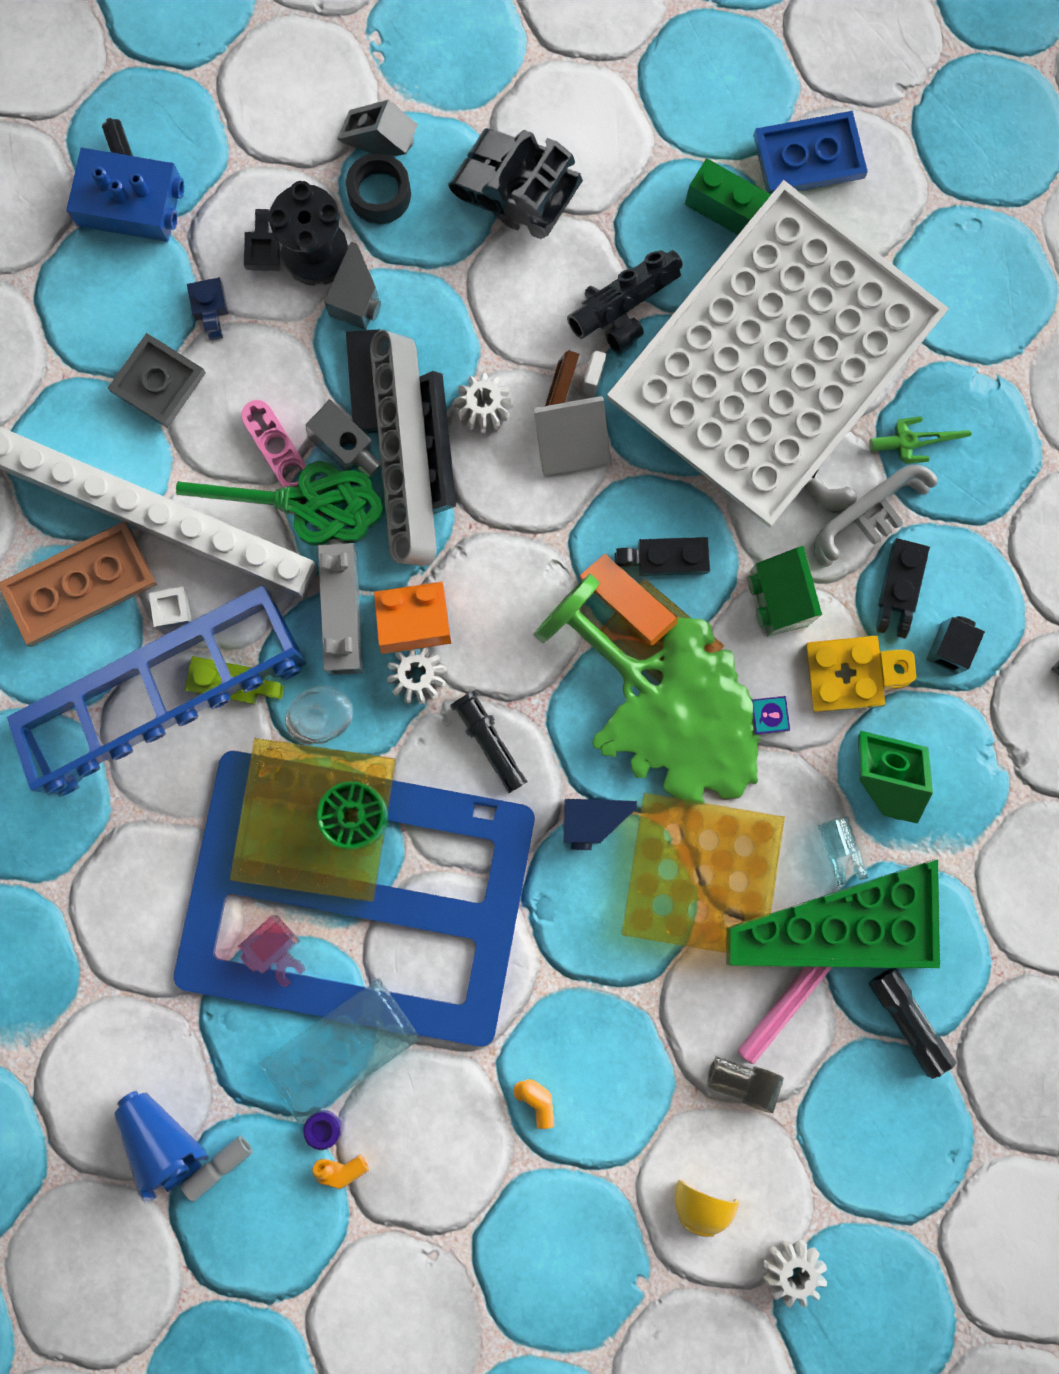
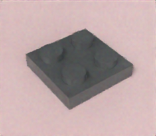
[108,333,206,428]

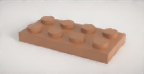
[0,521,158,647]

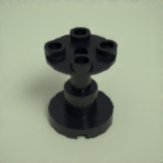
[268,180,349,286]

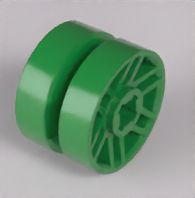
[316,781,388,850]

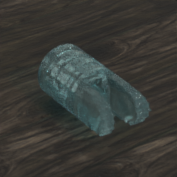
[817,816,869,886]

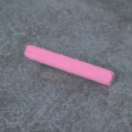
[738,967,832,1064]

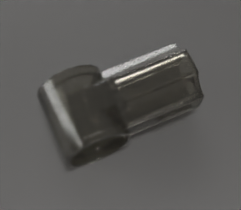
[706,1056,785,1113]

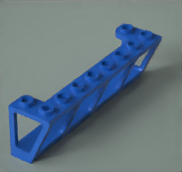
[7,585,307,797]

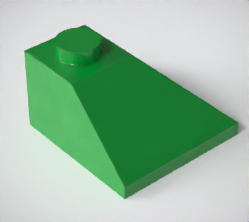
[858,730,933,824]

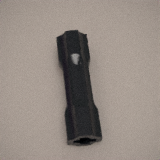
[868,968,957,1079]

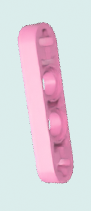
[241,400,323,516]

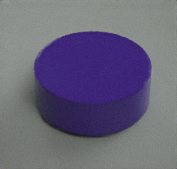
[303,1110,341,1150]

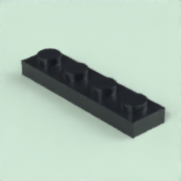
[419,371,456,515]

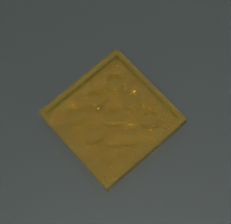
[230,738,397,902]

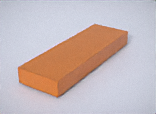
[580,554,678,646]

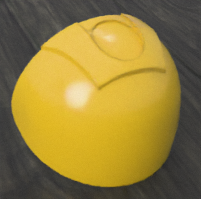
[675,1179,740,1237]

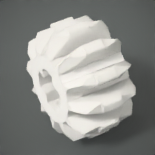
[455,372,513,434]
[387,647,447,705]
[763,1239,827,1308]

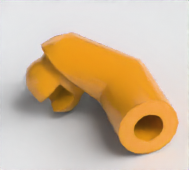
[513,1079,554,1129]
[312,1154,369,1189]

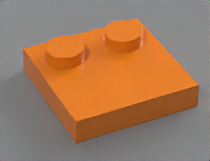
[374,581,451,654]

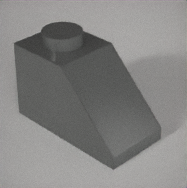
[338,99,418,157]
[324,242,381,330]

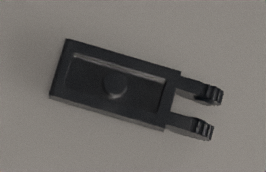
[876,538,930,639]

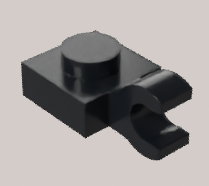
[244,209,281,271]

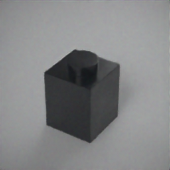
[926,616,985,674]

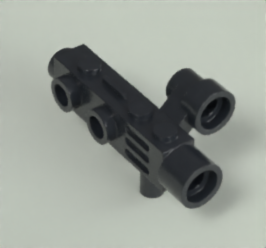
[567,250,683,355]

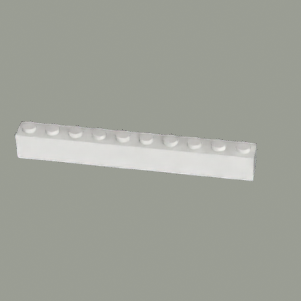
[0,427,319,600]

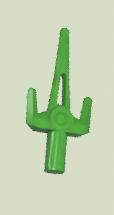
[869,416,972,464]

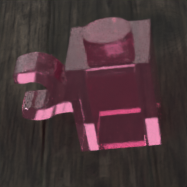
[238,915,305,987]

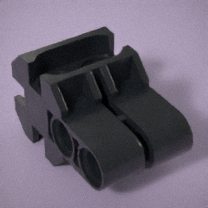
[448,128,583,239]

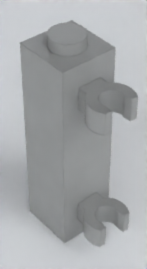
[318,539,363,675]

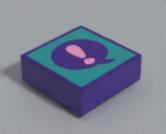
[751,696,790,735]

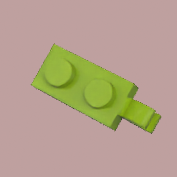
[184,656,285,705]

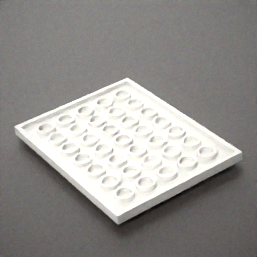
[607,180,949,528]

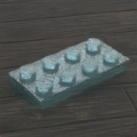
[258,978,420,1124]

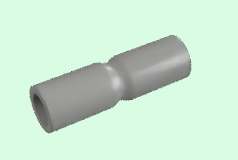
[181,1135,253,1202]

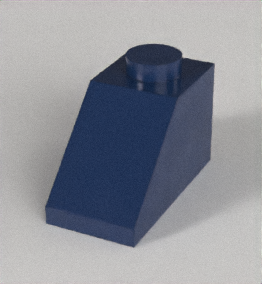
[563,799,637,850]

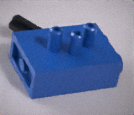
[66,118,184,242]

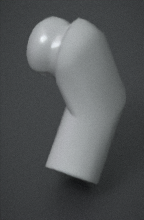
[804,476,857,511]

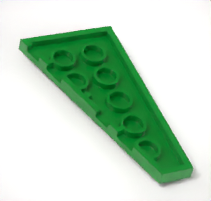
[726,859,940,968]

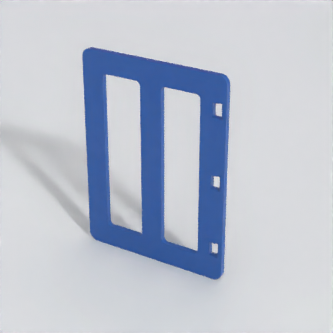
[173,751,535,1047]

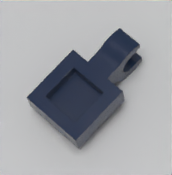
[187,277,229,341]

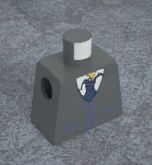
[305,399,381,478]

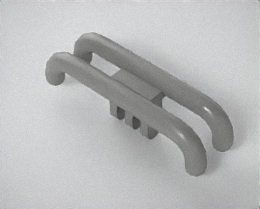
[814,465,938,567]

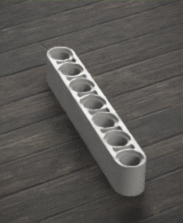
[370,330,436,566]

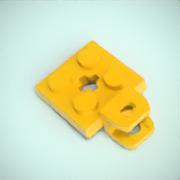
[806,635,917,713]

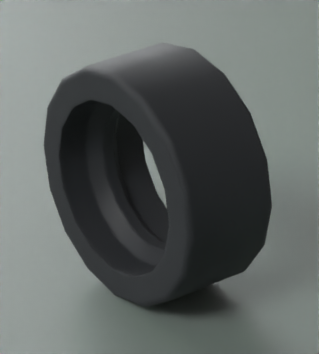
[346,152,412,224]

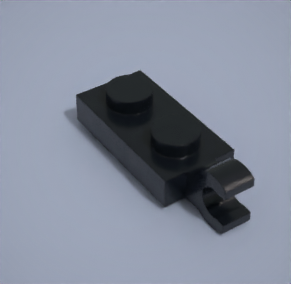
[614,537,710,576]

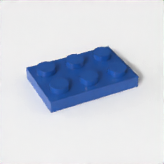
[753,110,868,195]

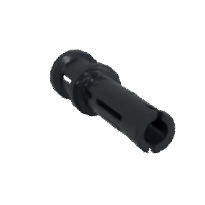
[450,690,528,794]

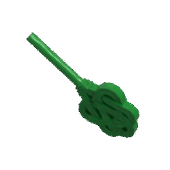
[176,461,384,546]

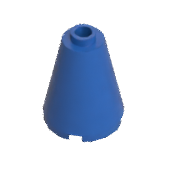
[114,1091,209,1202]

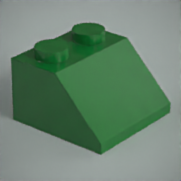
[747,546,822,637]

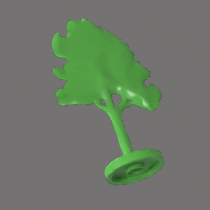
[533,573,760,806]

